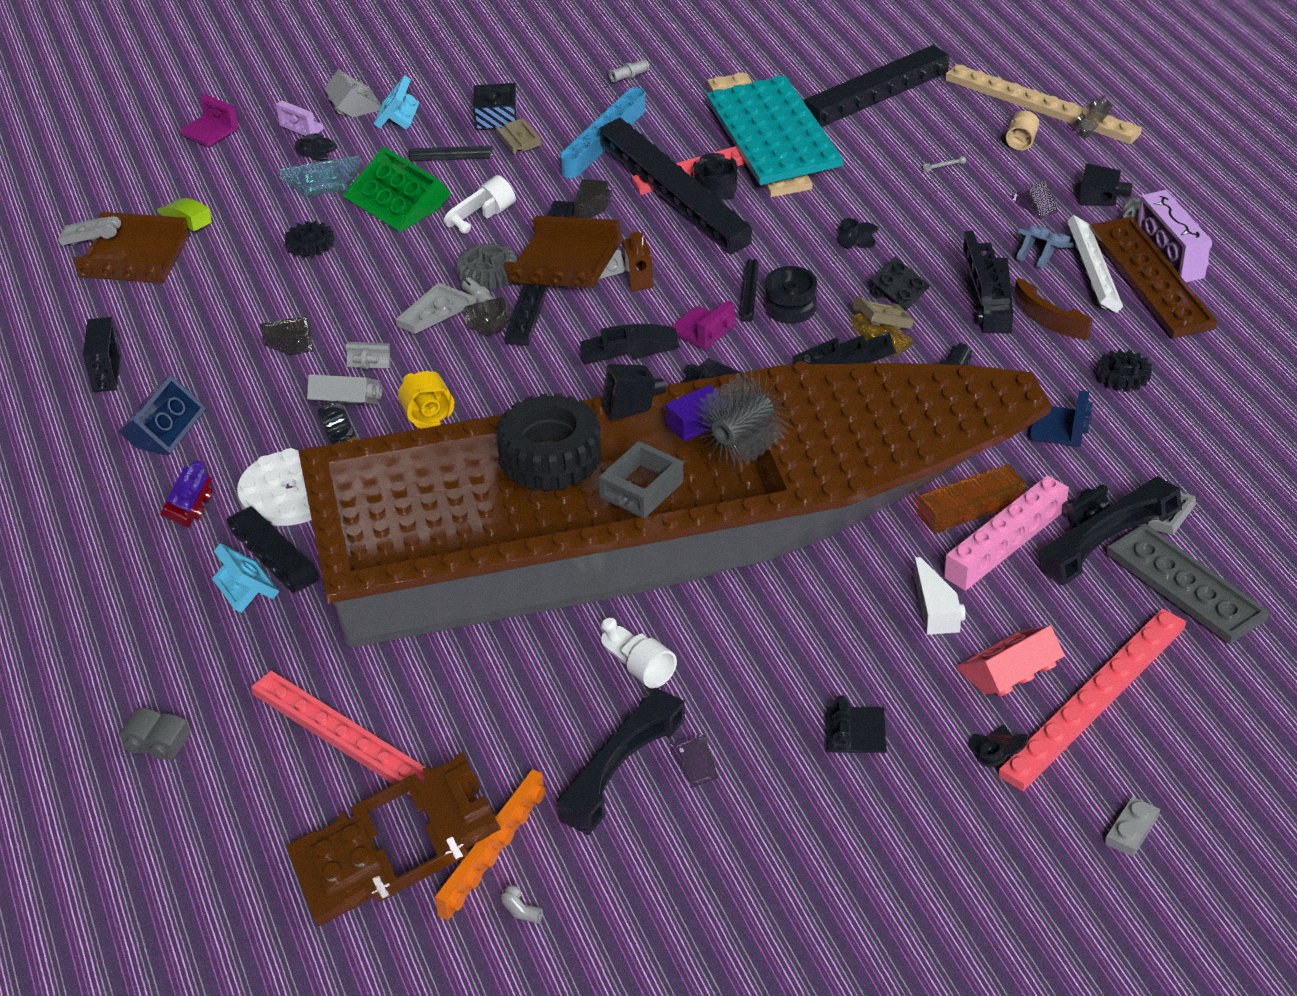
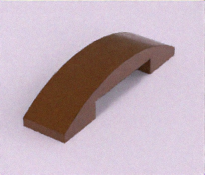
[1014,278,1092,340]

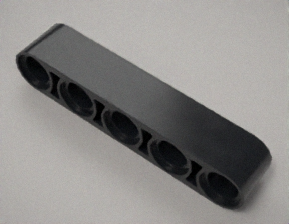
[227,506,318,594]

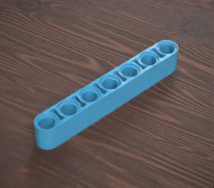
[560,88,646,178]

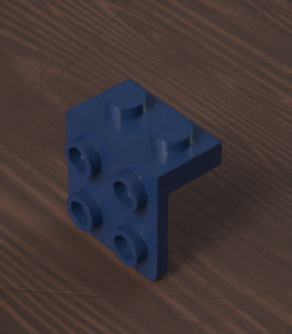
[1030,390,1093,447]

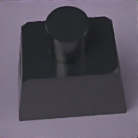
[1079,163,1133,206]
[601,364,666,421]

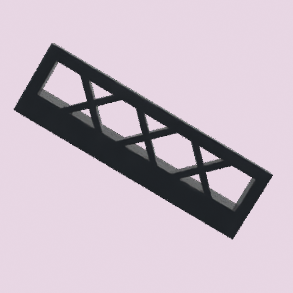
[963,231,1010,306]

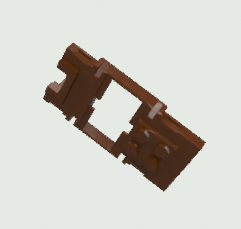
[286,752,501,926]

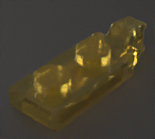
[852,312,913,357]

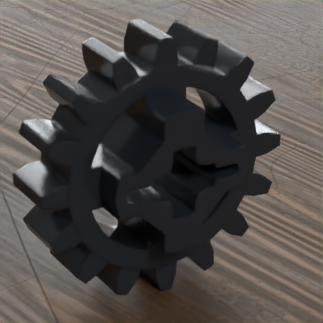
[284,221,334,258]
[1097,349,1152,392]

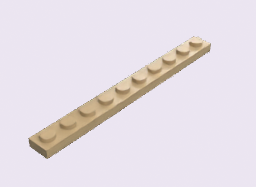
[946,64,1142,144]

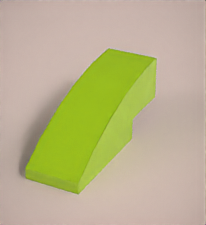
[157,198,212,231]

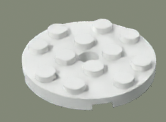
[237,448,311,526]

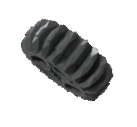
[456,242,517,292]

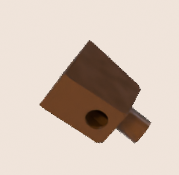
[622,232,654,292]

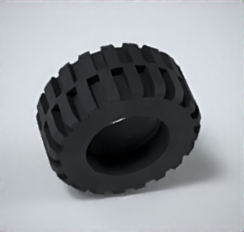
[496,393,602,491]

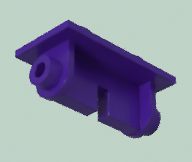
[167,461,208,512]

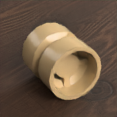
[1006,111,1039,150]

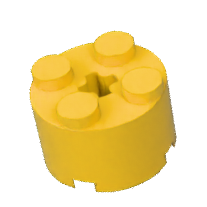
[398,371,454,429]

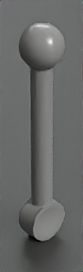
[923,156,967,172]

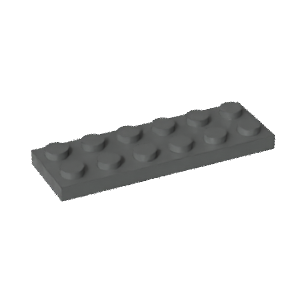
[1107,523,1270,644]

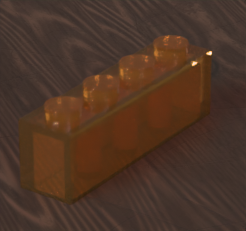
[917,464,1026,534]

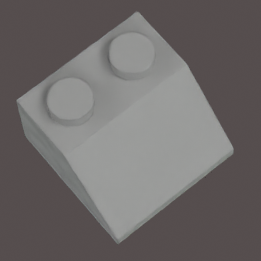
[324,69,381,118]

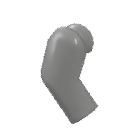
[501,885,543,924]

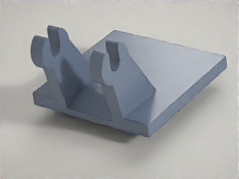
[1016,225,1076,269]

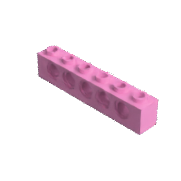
[944,475,1069,591]

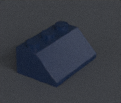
[118,374,206,456]

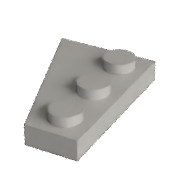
[396,283,476,334]

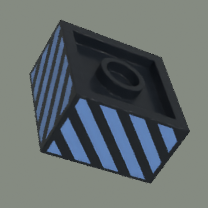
[473,83,517,130]

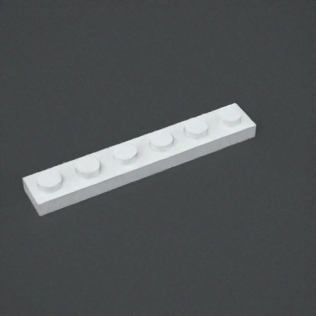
[1068,215,1123,313]

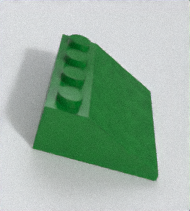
[343,146,451,232]

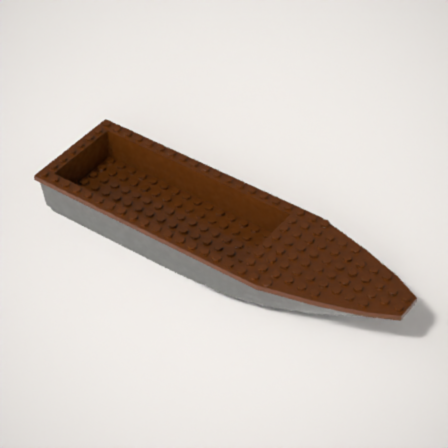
[298,361,1051,647]

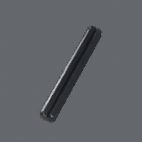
[408,146,493,161]
[741,259,759,322]

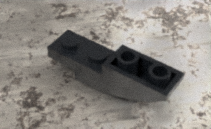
[580,324,680,365]

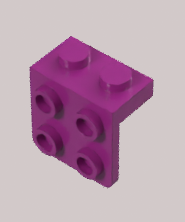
[180,94,239,146]
[670,300,736,350]

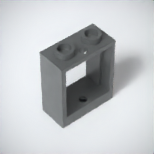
[599,441,684,519]

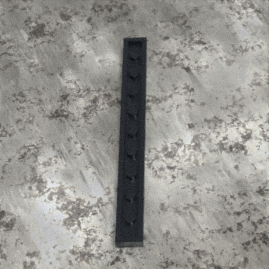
[505,200,576,346]

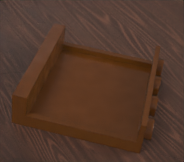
[73,212,190,284]
[504,216,623,288]

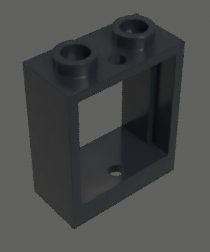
[83,317,121,392]

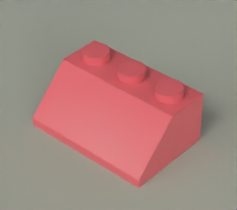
[957,625,1065,696]

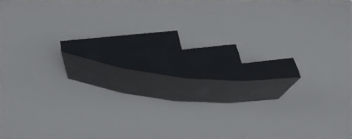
[793,332,896,364]

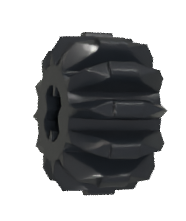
[318,401,354,444]

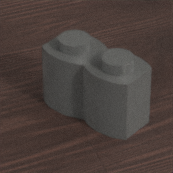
[119,708,191,760]

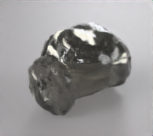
[464,297,511,336]

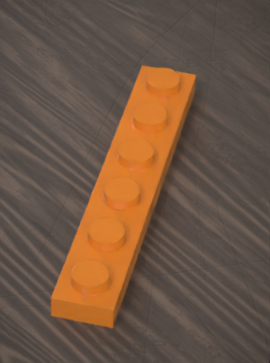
[435,769,546,920]

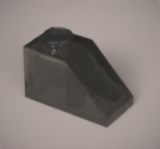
[574,179,612,218]
[260,316,314,355]

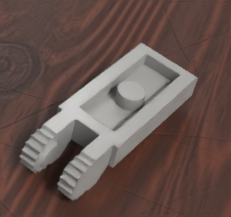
[58,216,121,246]

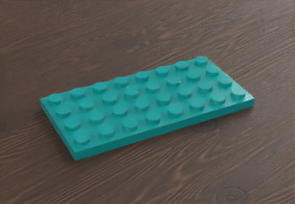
[706,75,843,185]

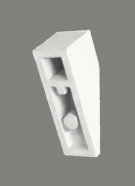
[914,557,965,635]

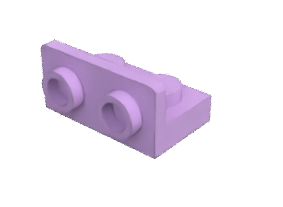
[276,100,324,136]

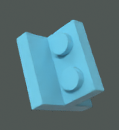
[373,75,419,130]
[212,543,280,613]

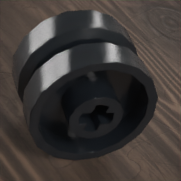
[765,266,817,324]

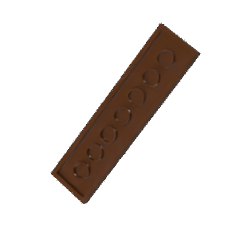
[1090,216,1217,339]

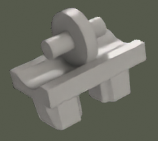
[346,342,391,369]

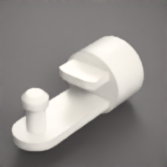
[444,175,516,234]
[601,618,677,688]

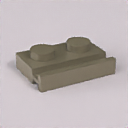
[496,118,541,154]

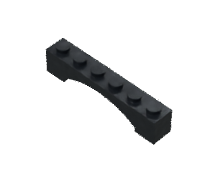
[1038,476,1182,586]
[557,687,685,835]

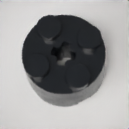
[693,153,737,200]

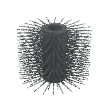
[694,370,793,467]

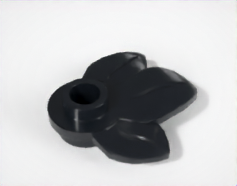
[295,133,338,161]
[838,218,879,248]
[969,725,1028,767]

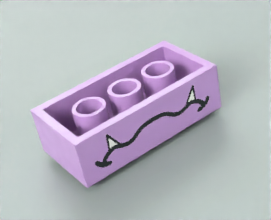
[1137,190,1212,282]

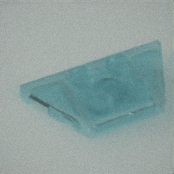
[278,156,361,197]

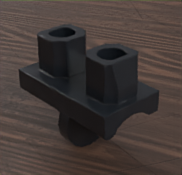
[1062,484,1110,528]

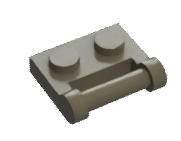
[853,296,914,329]

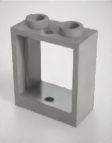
[307,374,382,404]

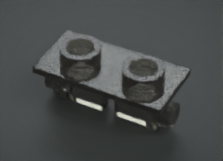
[1071,95,1113,139]

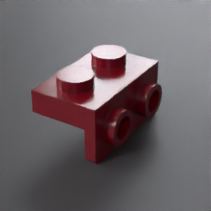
[160,477,213,528]

